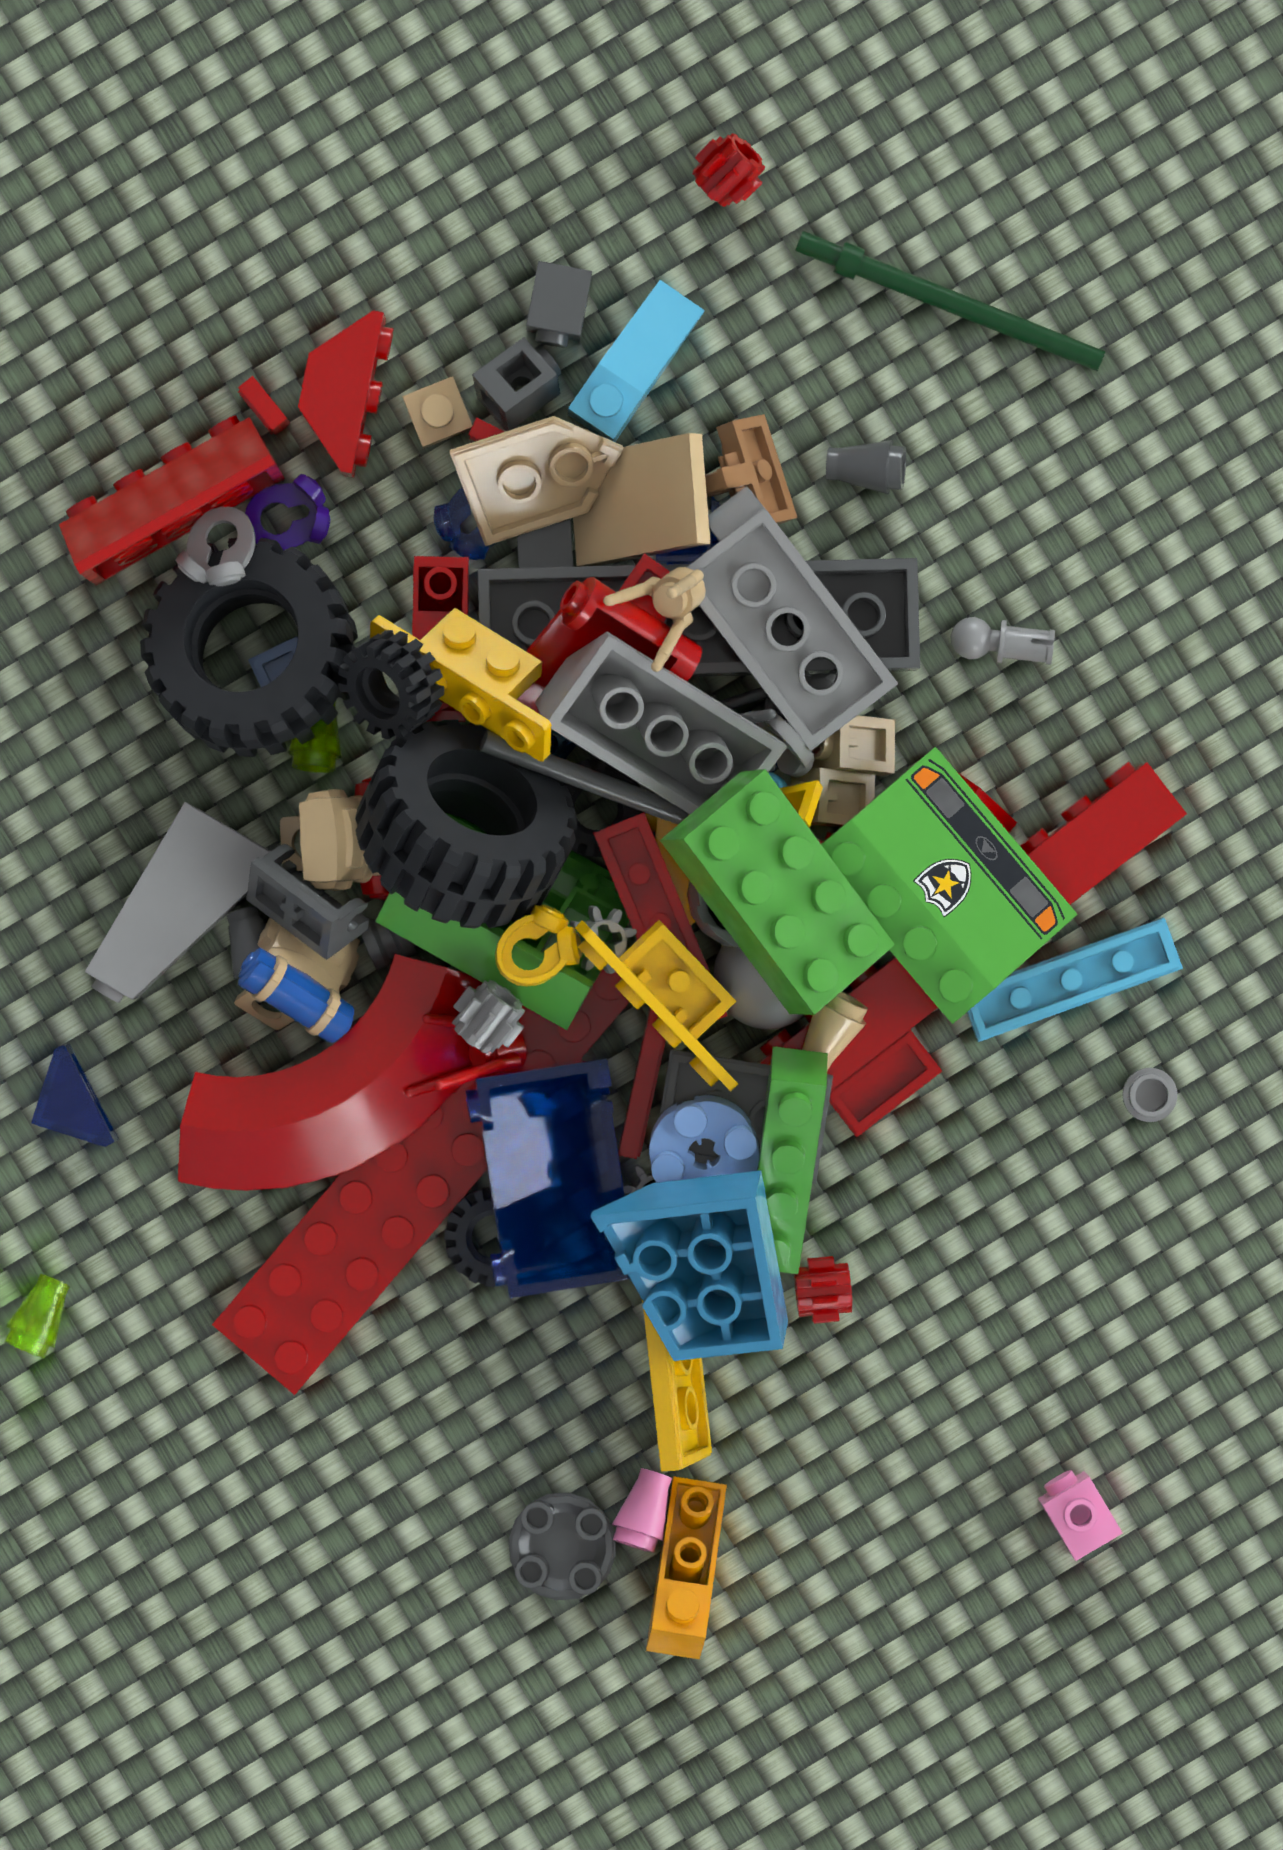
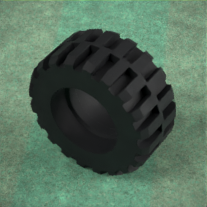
[140,538,358,757]
[355,720,578,929]

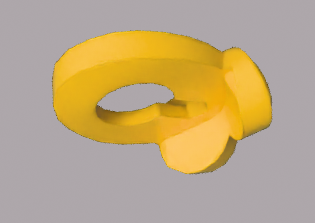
[495,904,582,987]

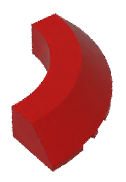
[178,954,482,1191]

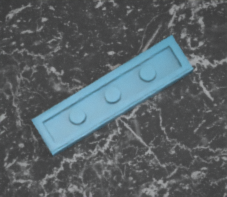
[967,918,1183,1042]

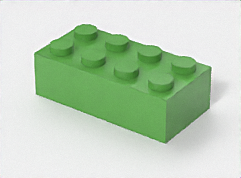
[660,769,895,1015]

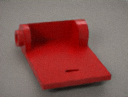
[516,577,702,714]

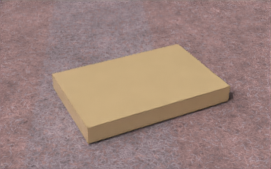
[573,433,710,567]

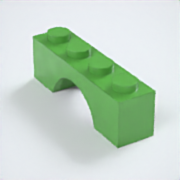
[757,1047,828,1274]

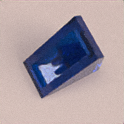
[31,1043,120,1147]

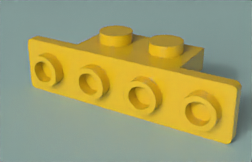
[370,608,552,762]
[574,920,738,1092]

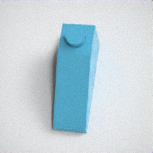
[568,280,705,442]

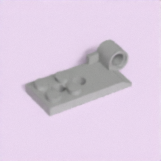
[686,486,898,751]

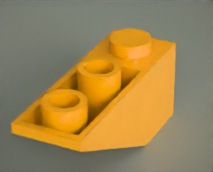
[646,1476,727,1660]

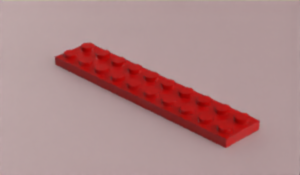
[212,969,629,1395]

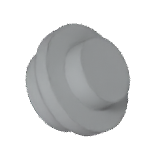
[1122,1068,1177,1122]

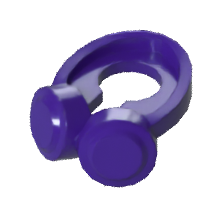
[245,474,331,550]

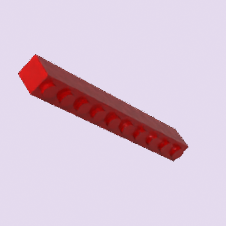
[757,761,1187,1090]

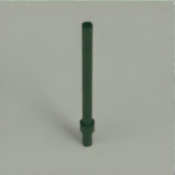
[795,231,1105,371]

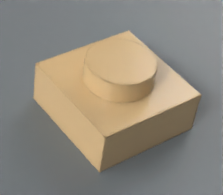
[402,376,473,449]

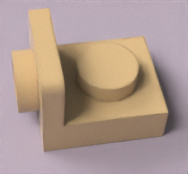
[811,715,895,776]
[790,768,875,828]

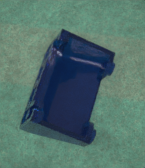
[465,1056,630,1298]

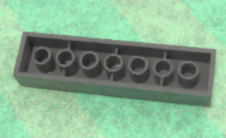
[478,558,920,677]

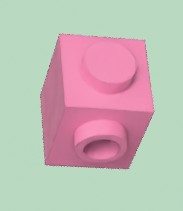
[1038,1470,1123,1561]

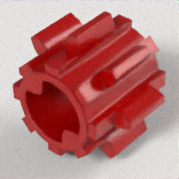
[692,133,765,207]
[794,1256,852,1324]

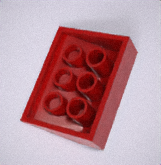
[59,415,285,585]

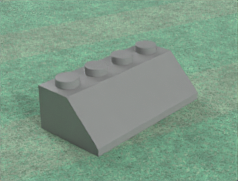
[535,632,787,814]

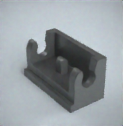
[246,844,369,960]

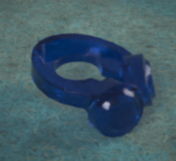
[433,487,498,560]

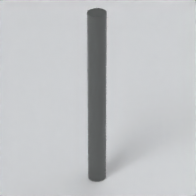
[479,730,689,825]

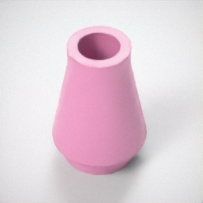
[612,1468,672,1553]

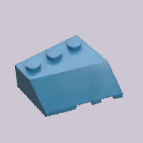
[591,1170,788,1361]

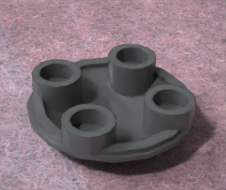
[509,1492,616,1600]

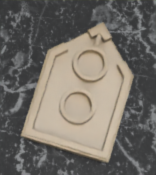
[450,416,623,546]

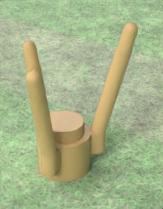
[603,567,706,672]

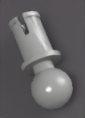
[950,617,1055,665]

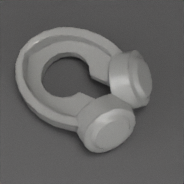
[175,507,256,587]
[755,713,814,777]

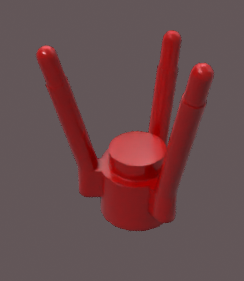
[404,1013,526,1098]

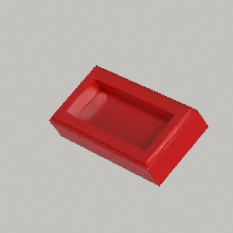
[829,1030,942,1137]

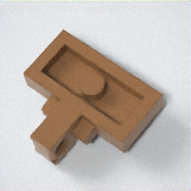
[705,414,798,525]

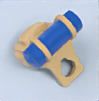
[234,918,360,1043]

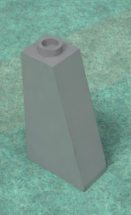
[85,802,271,1003]

